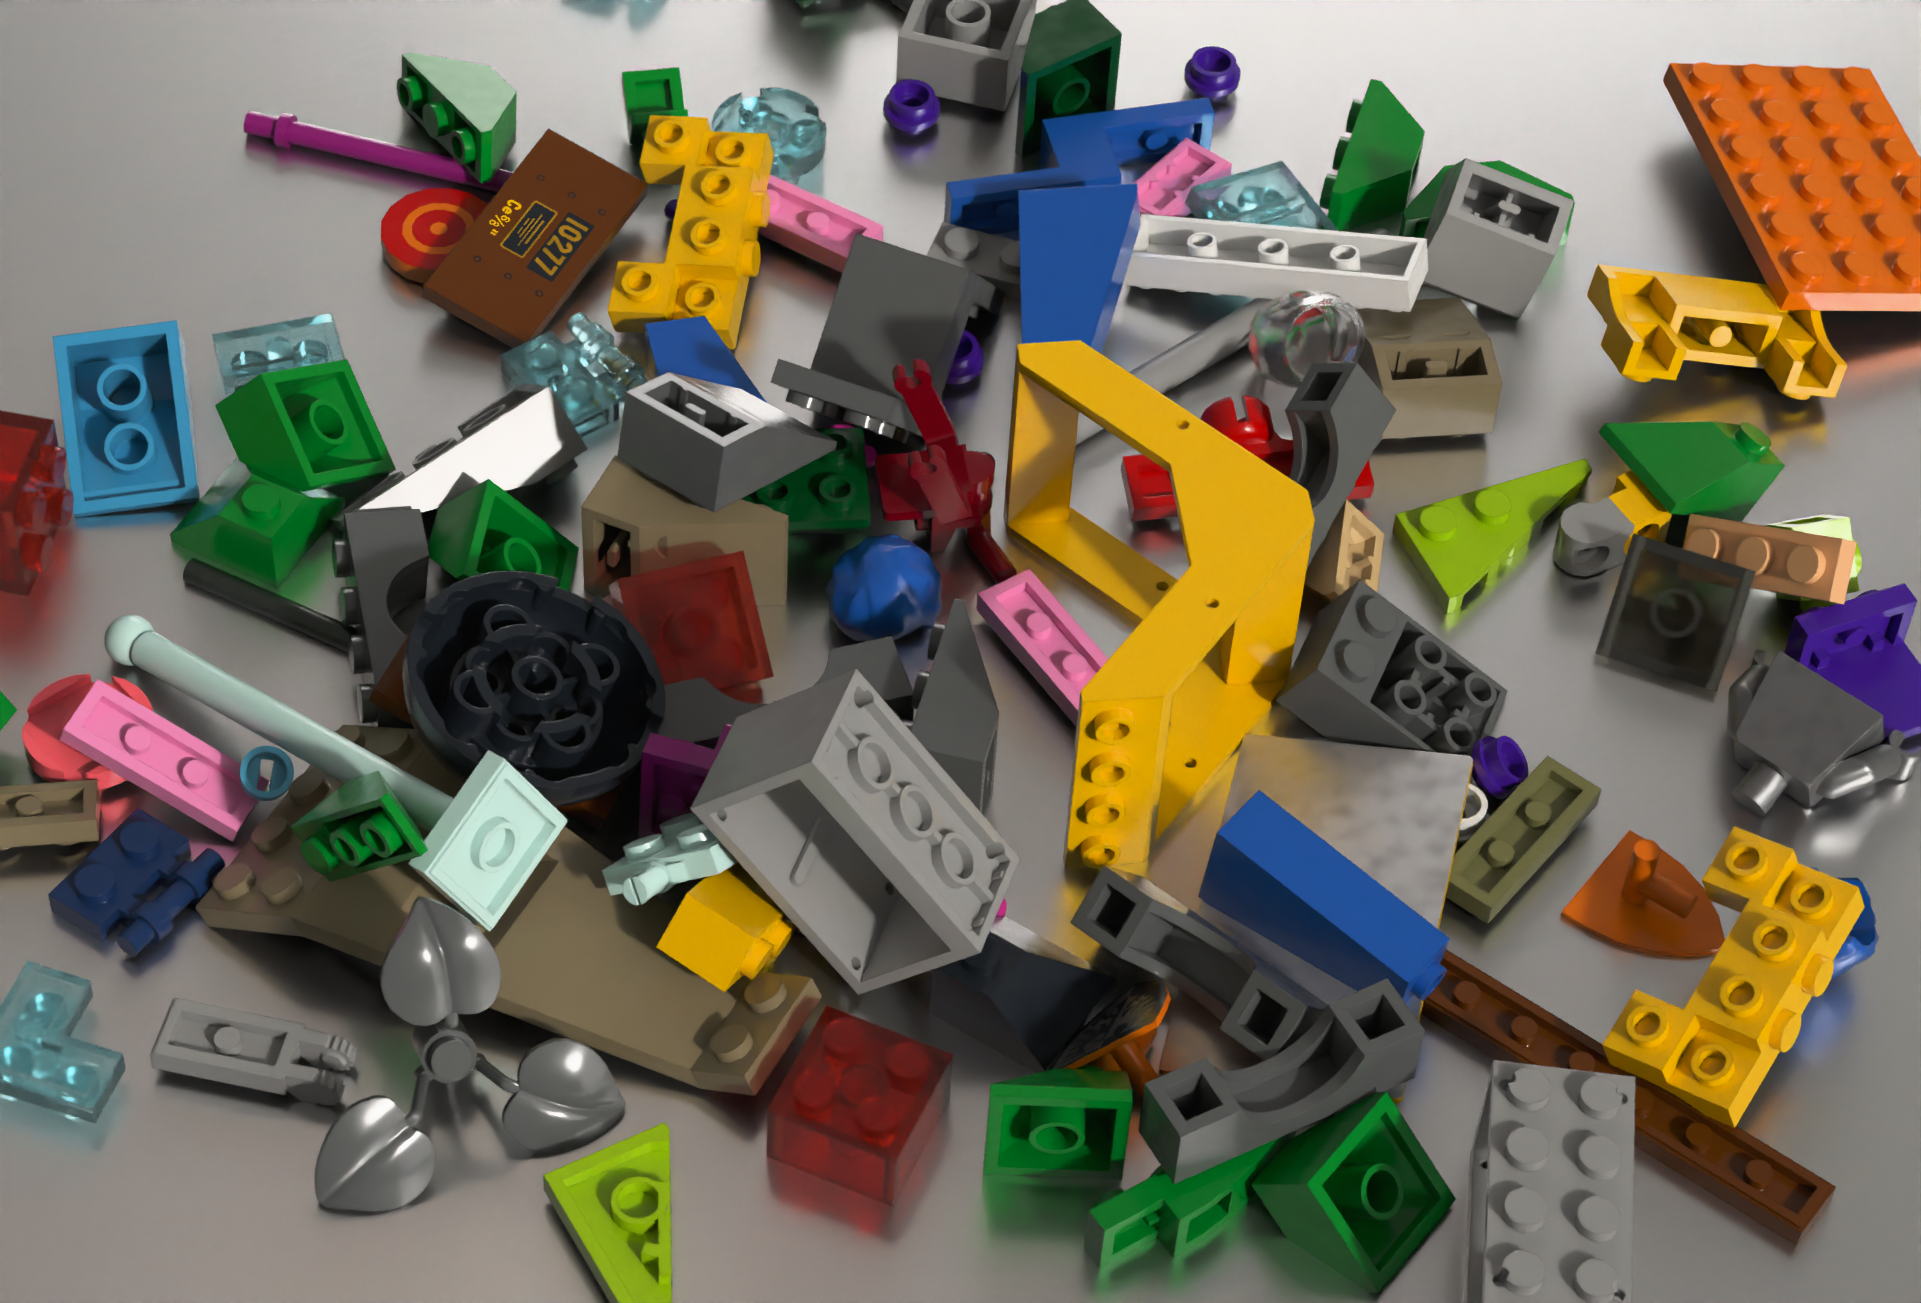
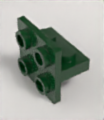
[741,427,871,535]

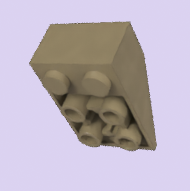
[1342,297,1502,439]
[581,455,789,610]

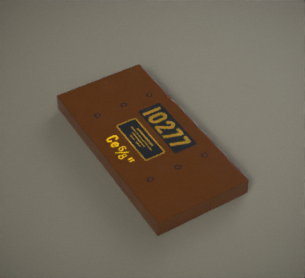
[422,128,648,355]

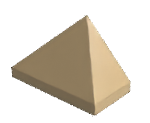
[1304,499,1384,604]

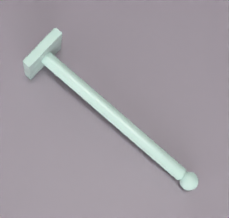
[104,615,568,932]

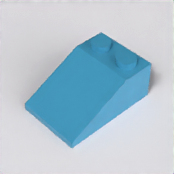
[52,320,200,518]

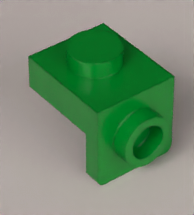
[621,67,688,145]

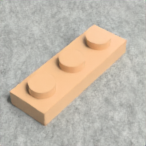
[1678,514,1857,605]

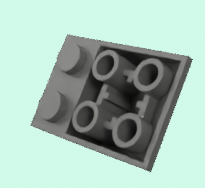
[617,372,837,513]
[1276,580,1508,757]
[902,599,999,817]

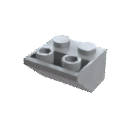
[1422,158,1574,320]

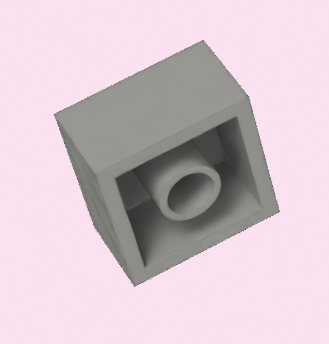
[896,0,1037,111]

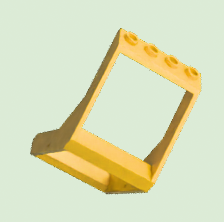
[1003,340,1315,868]

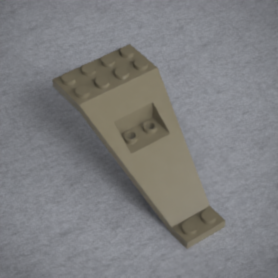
[195,725,822,1096]

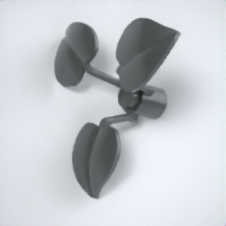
[314,896,626,1212]

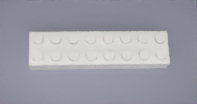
[1124,214,1428,312]

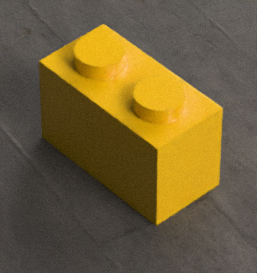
[656,862,796,992]

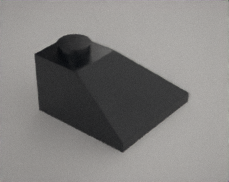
[930,916,1117,1073]

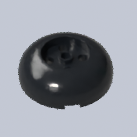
[402,571,665,807]

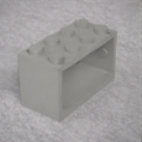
[690,669,1020,995]
[1464,1060,1635,1303]

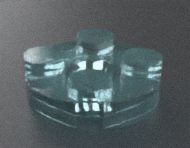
[712,87,827,186]

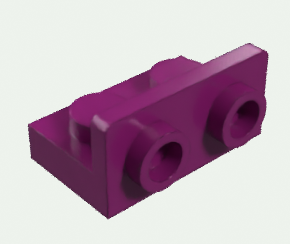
[638,723,732,838]

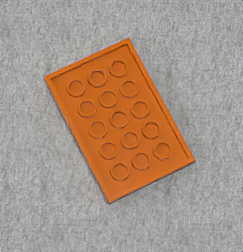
[1662,62,1921,311]

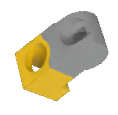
[1553,470,1672,576]

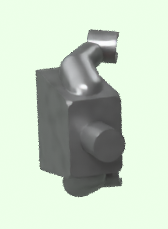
[1727,649,1921,816]

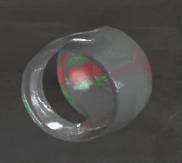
[1248,291,1365,388]

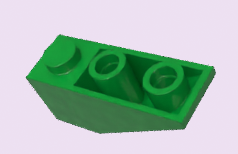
[291,770,428,882]

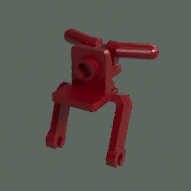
[875,359,1017,584]

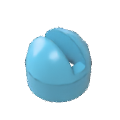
[239,745,294,801]

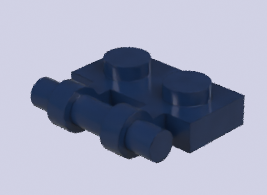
[48,808,225,957]

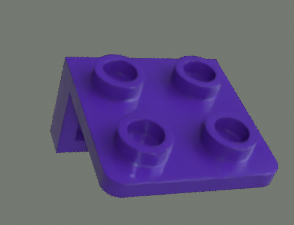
[1784,583,1921,745]

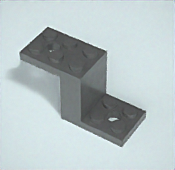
[771,233,1006,444]

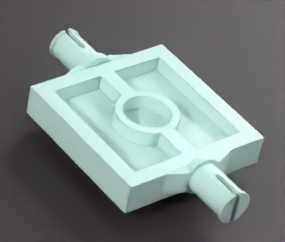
[602,813,738,905]

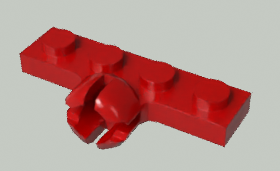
[1120,395,1374,522]

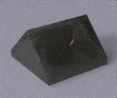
[1595,533,1756,692]

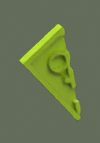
[1393,458,1592,615]
[543,1122,672,1303]

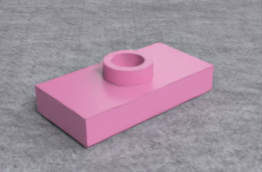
[1132,137,1232,218]

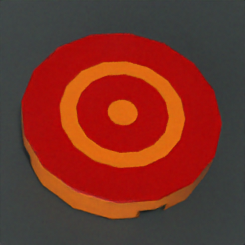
[380,188,488,284]

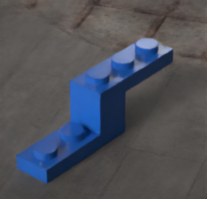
[944,98,1215,234]

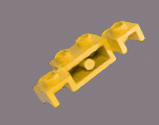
[607,115,774,350]
[1587,264,1848,400]
[1602,826,1865,1128]

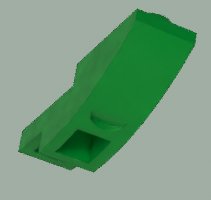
[1084,1130,1297,1269]

